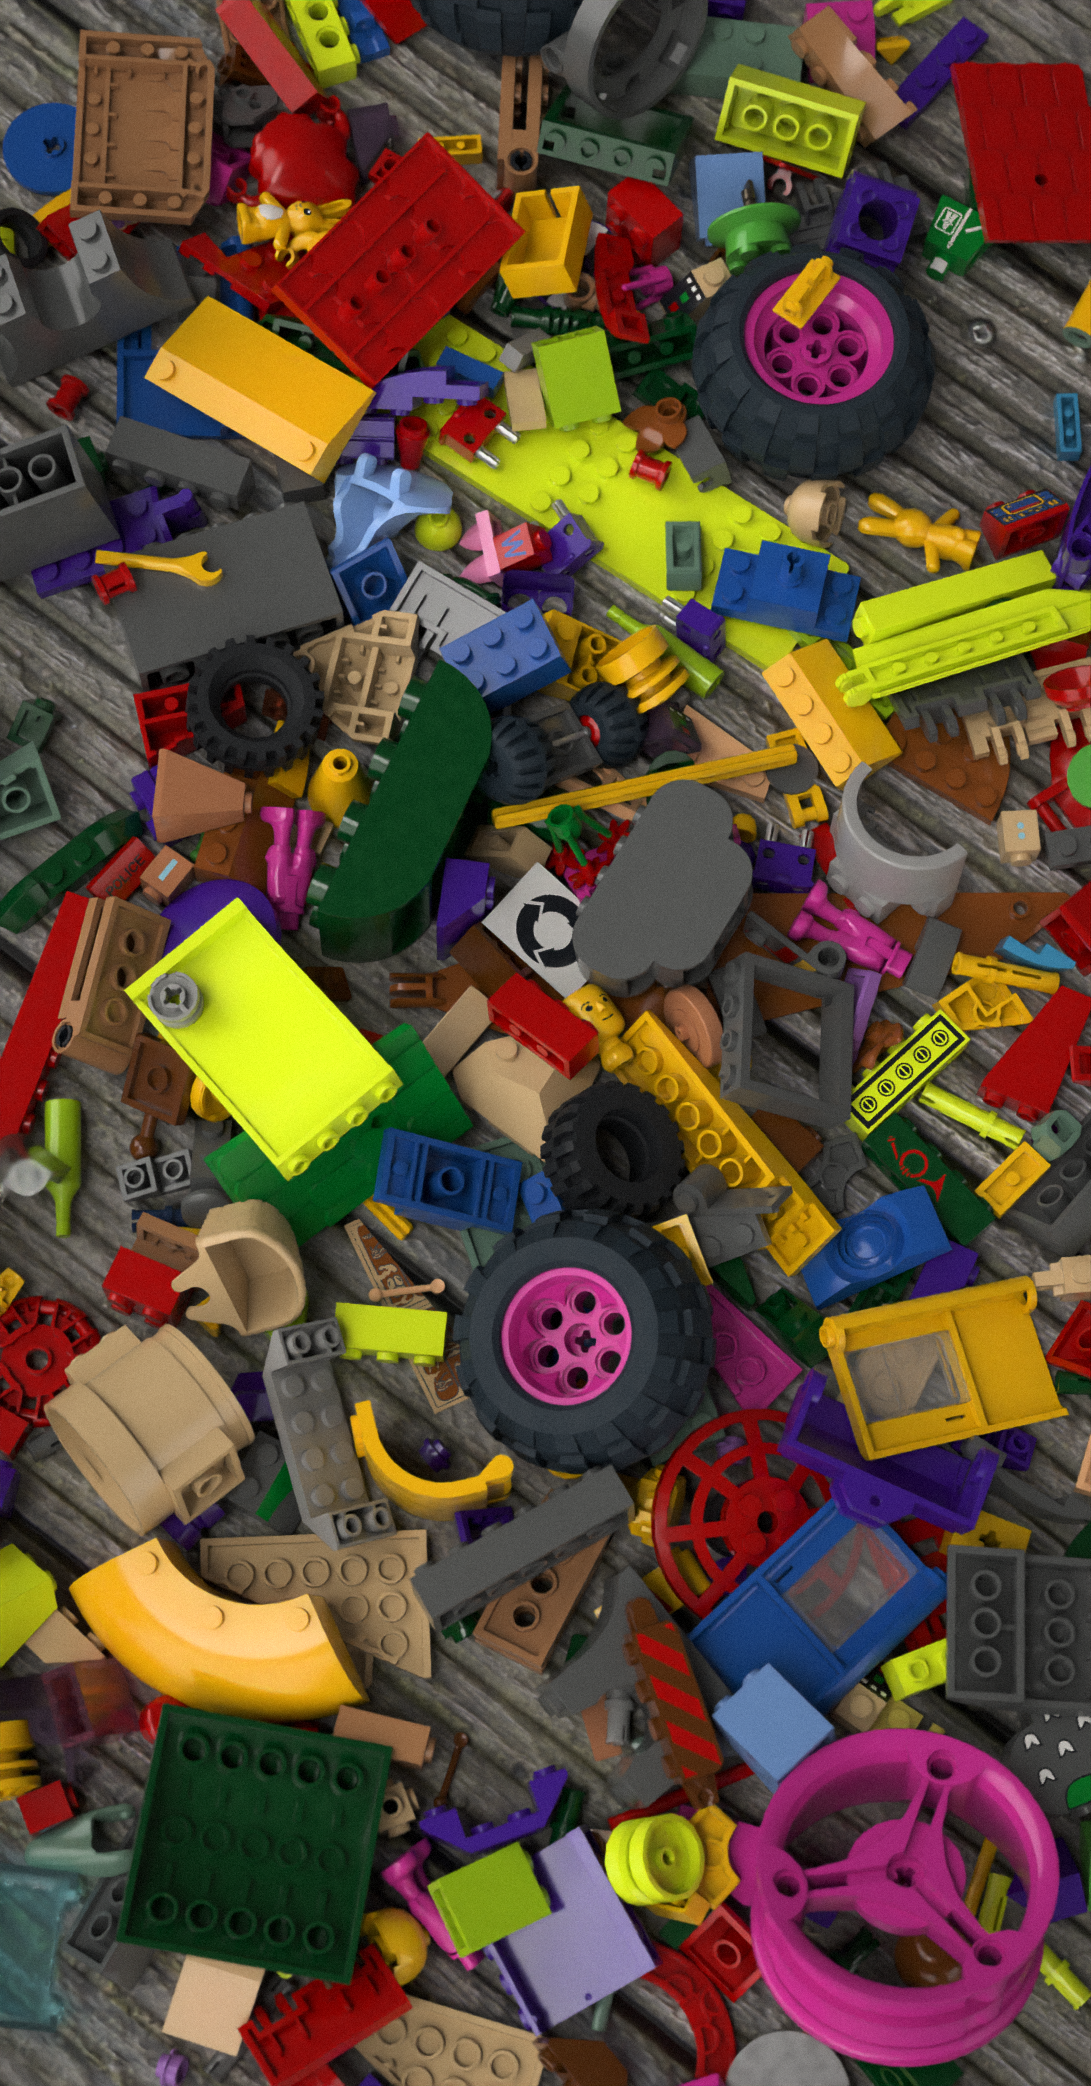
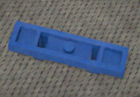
[336,0,390,65]

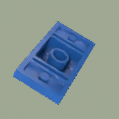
[711,540,861,643]
[373,1127,522,1235]

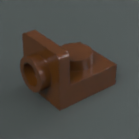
[217,43,270,86]

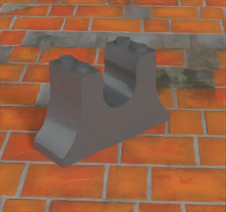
[0,209,196,388]
[535,1566,744,1809]

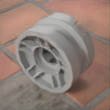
[147,971,204,1029]

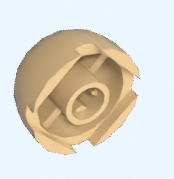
[784,479,846,549]

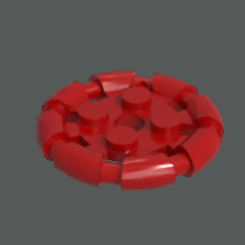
[0,1296,102,1428]

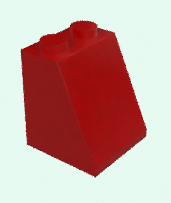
[1039,880,1091,977]

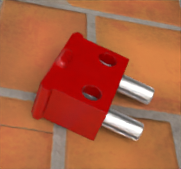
[439,398,521,469]

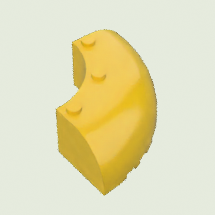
[69,1538,370,1723]

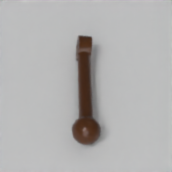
[433,1732,469,1808]

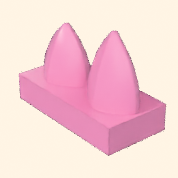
[459,510,506,587]

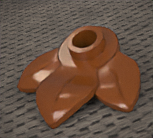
[623,397,687,454]
[852,1019,903,1074]

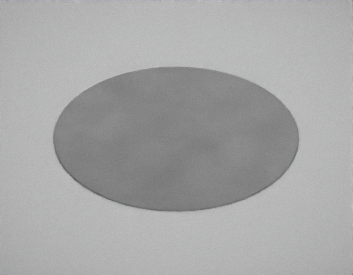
[725,2031,849,2086]

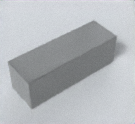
[499,328,550,373]

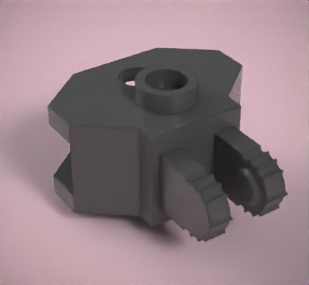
[213,83,280,148]

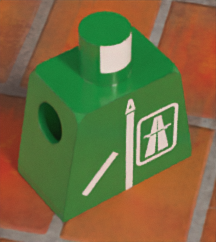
[922,195,993,281]

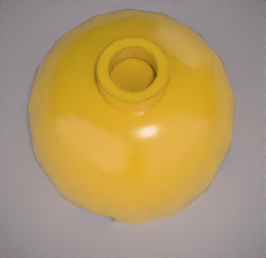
[360,1907,430,1986]

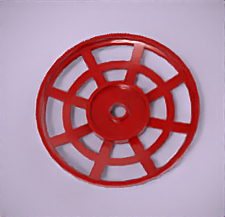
[651,1409,864,1622]

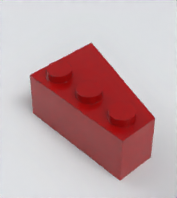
[133,683,247,770]

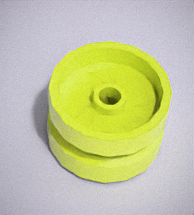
[605,1813,705,1906]

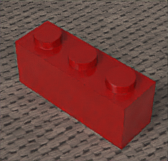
[487,972,599,1080]

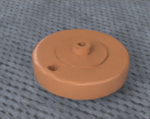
[664,984,723,1069]

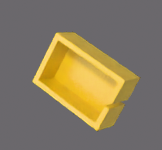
[499,186,593,298]

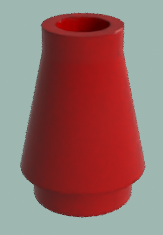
[396,416,430,470]

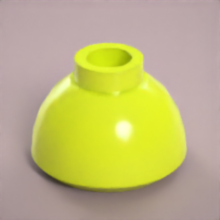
[414,508,463,551]

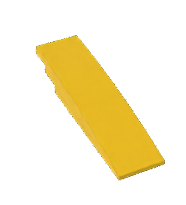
[614,1010,842,1277]

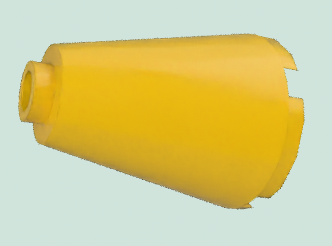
[307,749,375,828]

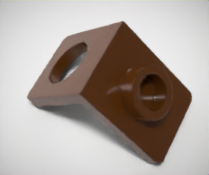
[302,967,352,1002]

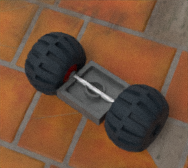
[477,681,649,805]

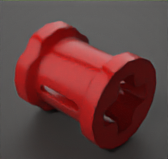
[46,374,90,421]
[629,449,673,491]
[91,562,137,605]

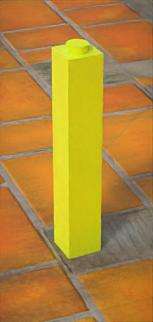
[852,550,1056,645]

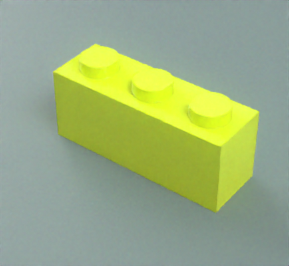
[335,1302,448,1367]

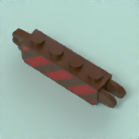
[622,1596,724,1810]

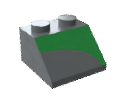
[223,1431,302,1535]

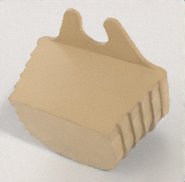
[171,1199,307,1337]

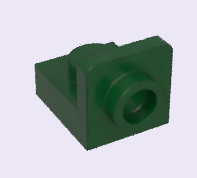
[6,696,64,754]

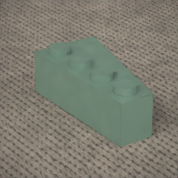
[0,741,61,840]

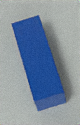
[436,346,503,399]

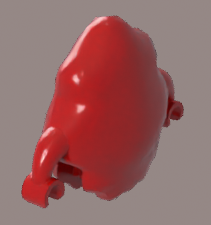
[225,95,360,219]

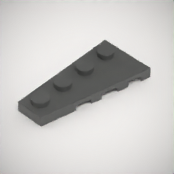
[644,1214,772,1268]

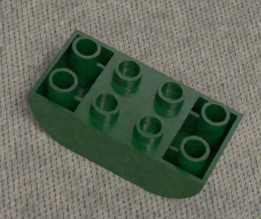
[306,659,492,963]

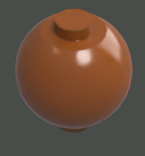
[894,1921,970,1988]

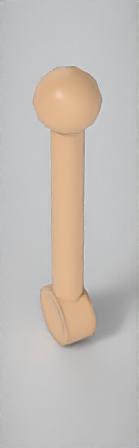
[368,1279,445,1302]

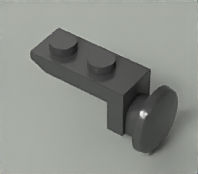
[181,1120,233,1229]

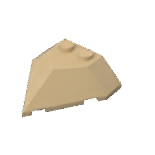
[293,610,419,745]
[452,1036,601,1162]

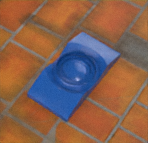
[801,1185,953,1311]

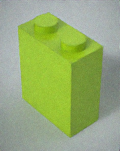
[531,326,621,431]
[427,1841,552,1959]

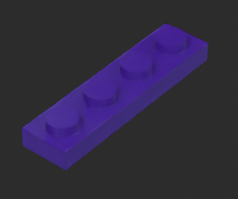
[895,16,989,130]

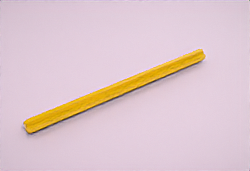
[492,744,798,829]

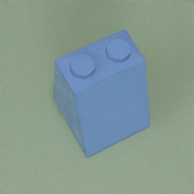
[689,152,765,247]
[712,1663,836,1795]

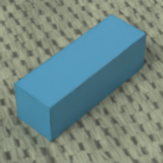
[1053,393,1082,461]

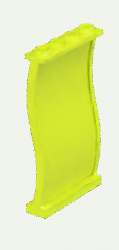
[124,897,403,1181]

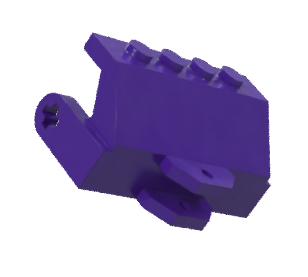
[777,1368,999,1535]

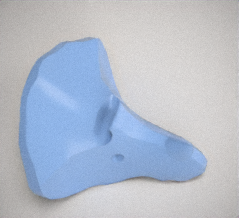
[325,453,453,570]

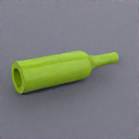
[606,605,725,700]
[44,1099,82,1238]

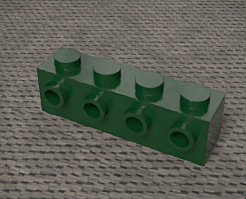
[604,311,697,380]

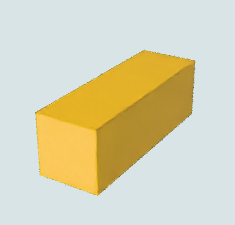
[418,134,482,165]
[646,1892,711,1926]

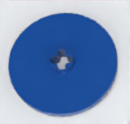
[3,103,76,196]

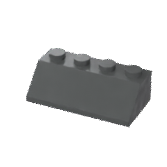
[105,416,256,510]
[1005,1111,1091,1257]
[59,1811,156,1992]

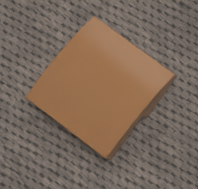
[131,1212,200,1293]

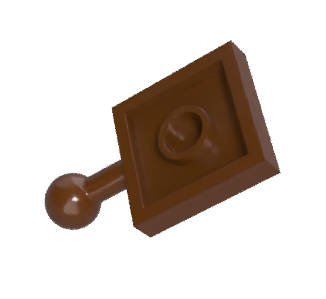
[120,1032,196,1160]

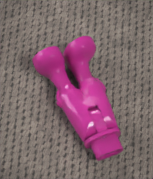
[260,807,326,930]
[787,879,913,979]
[380,1837,485,1971]

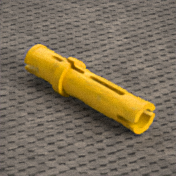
[951,952,1060,995]

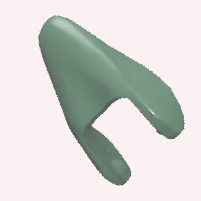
[24,1803,136,1877]

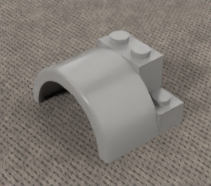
[826,762,968,925]

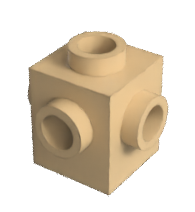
[378,1779,420,1838]

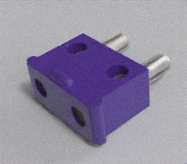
[531,499,604,576]
[662,596,726,663]
[752,823,816,893]

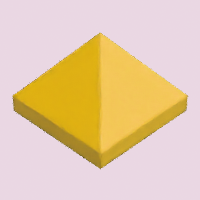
[875,35,910,66]

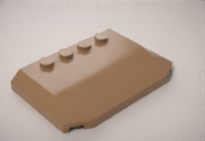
[70,30,215,225]

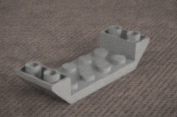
[262,1317,397,1551]

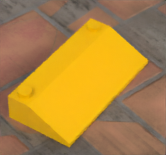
[144,296,376,483]

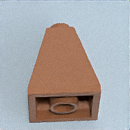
[152,749,253,843]

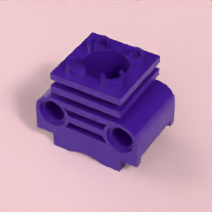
[823,170,921,273]

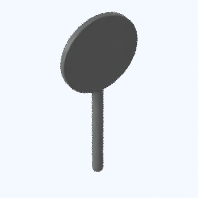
[766,744,876,814]

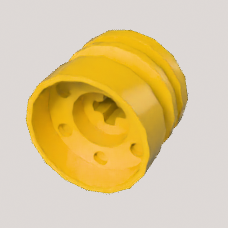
[595,625,690,714]
[0,1720,42,1802]

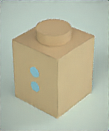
[996,810,1041,867]

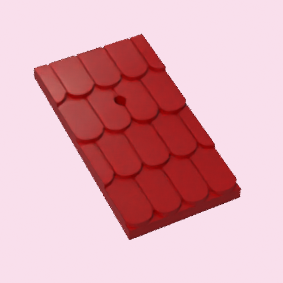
[950,62,1091,243]
[271,132,526,389]

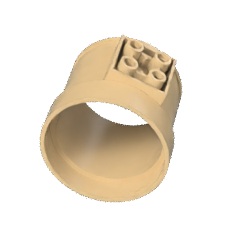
[44,1324,255,1536]

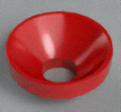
[1043,665,1091,712]

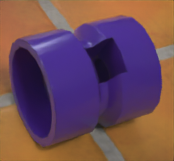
[160,1502,225,1552]

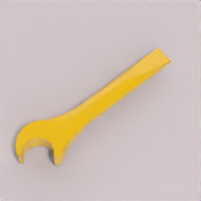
[95,550,223,587]

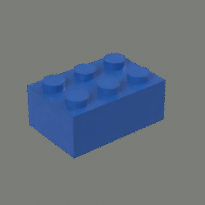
[439,599,572,716]

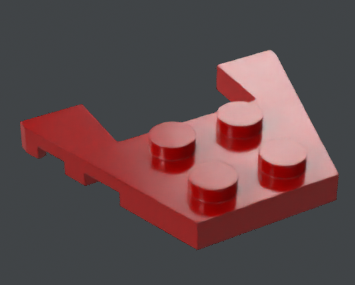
[178,233,305,313]

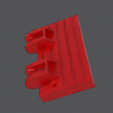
[237,1943,413,2086]

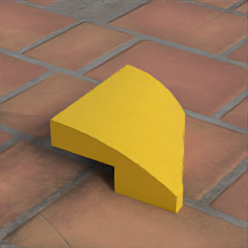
[932,978,1033,1032]

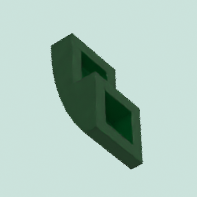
[632,368,704,421]

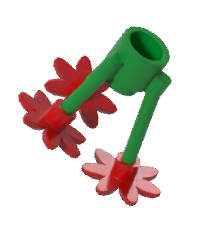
[545,804,631,889]

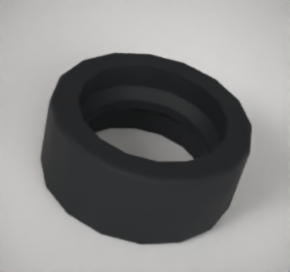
[0,207,48,270]

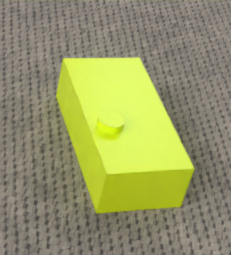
[714,64,866,178]

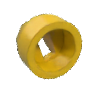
[733,813,757,843]

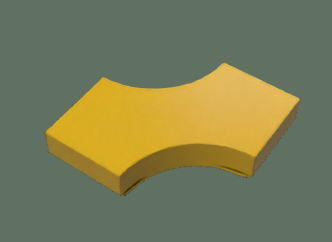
[688,1804,740,1911]

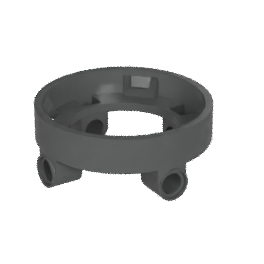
[541,0,708,119]

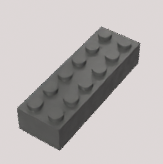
[409,1465,635,1634]

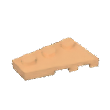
[670,705,770,803]

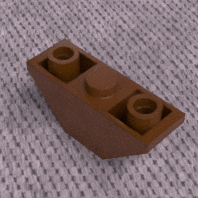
[532,2037,628,2086]

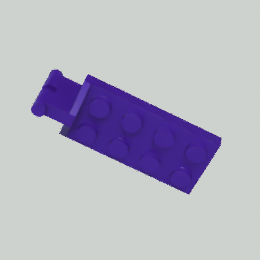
[31,486,208,599]

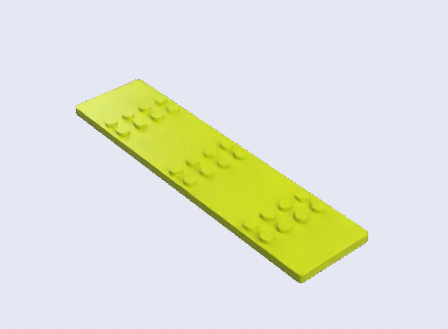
[333,314,849,671]

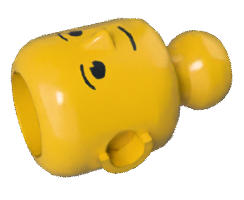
[562,984,634,1074]

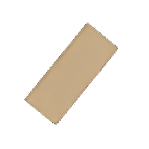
[423,985,492,1078]

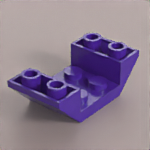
[419,1765,568,1858]

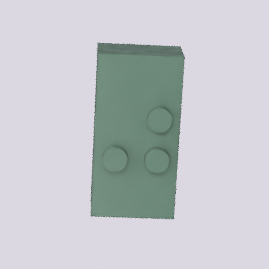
[668,17,803,99]

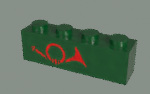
[861,1112,996,1248]

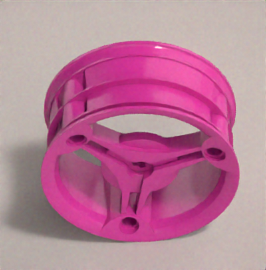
[750,1728,1059,2067]

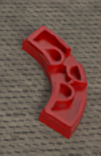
[640,1940,736,2084]

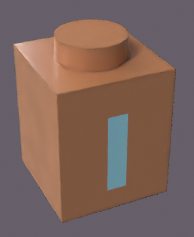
[139,845,196,906]

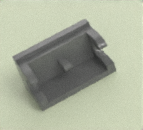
[675,415,732,493]

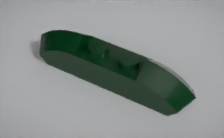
[258,314,425,379]
[0,809,143,934]

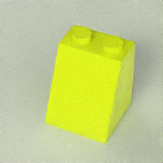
[0,1543,58,1669]

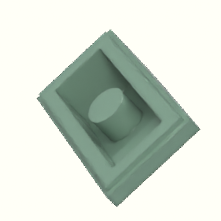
[665,521,702,591]

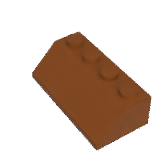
[194,768,297,897]

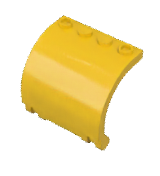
[350,1400,513,1521]

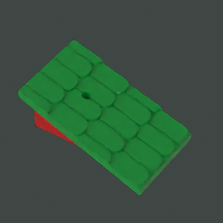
[203,1023,473,1247]

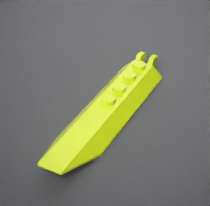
[834,589,1091,708]

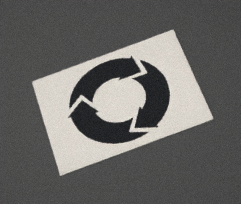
[481,861,587,998]

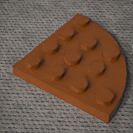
[886,708,1011,826]

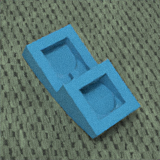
[993,936,1077,972]

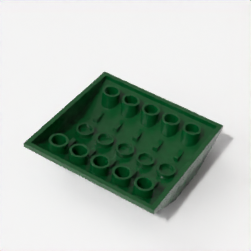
[115,1703,393,1985]

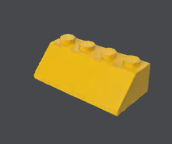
[762,639,903,791]

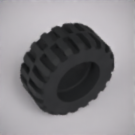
[540,1081,685,1220]

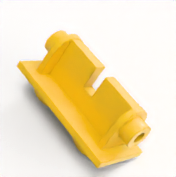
[772,256,841,329]

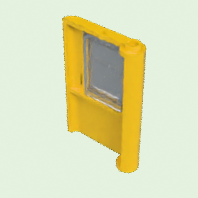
[819,1275,1069,1461]

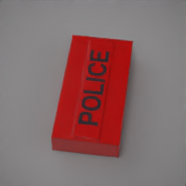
[85,836,155,900]

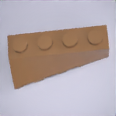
[787,5,918,147]

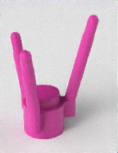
[593,264,673,330]

